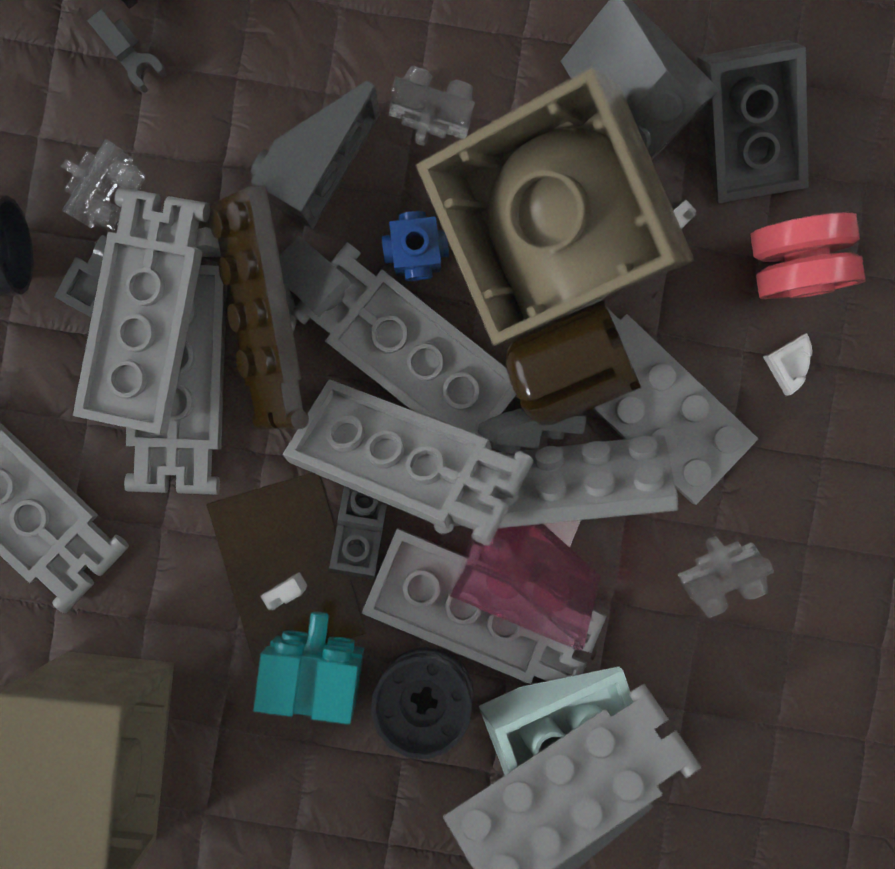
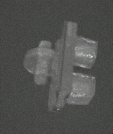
[389,66,475,146]
[61,139,146,231]
[678,536,774,618]

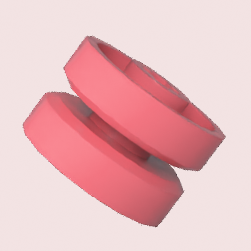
[750,212,866,299]

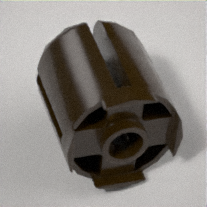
[506,300,641,425]

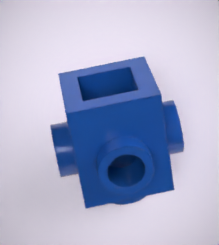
[382,211,449,281]

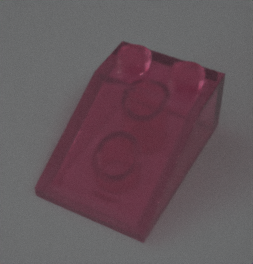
[450,524,601,652]

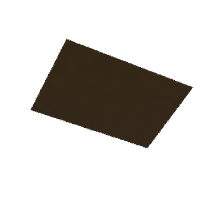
[206,472,367,667]

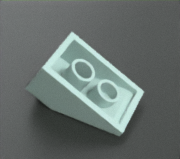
[479,666,634,775]

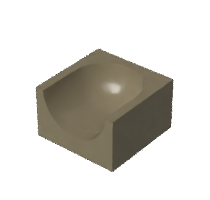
[416,68,695,345]
[0,651,174,869]

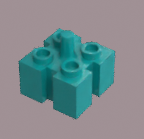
[253,612,365,724]

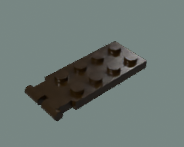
[210,185,309,429]

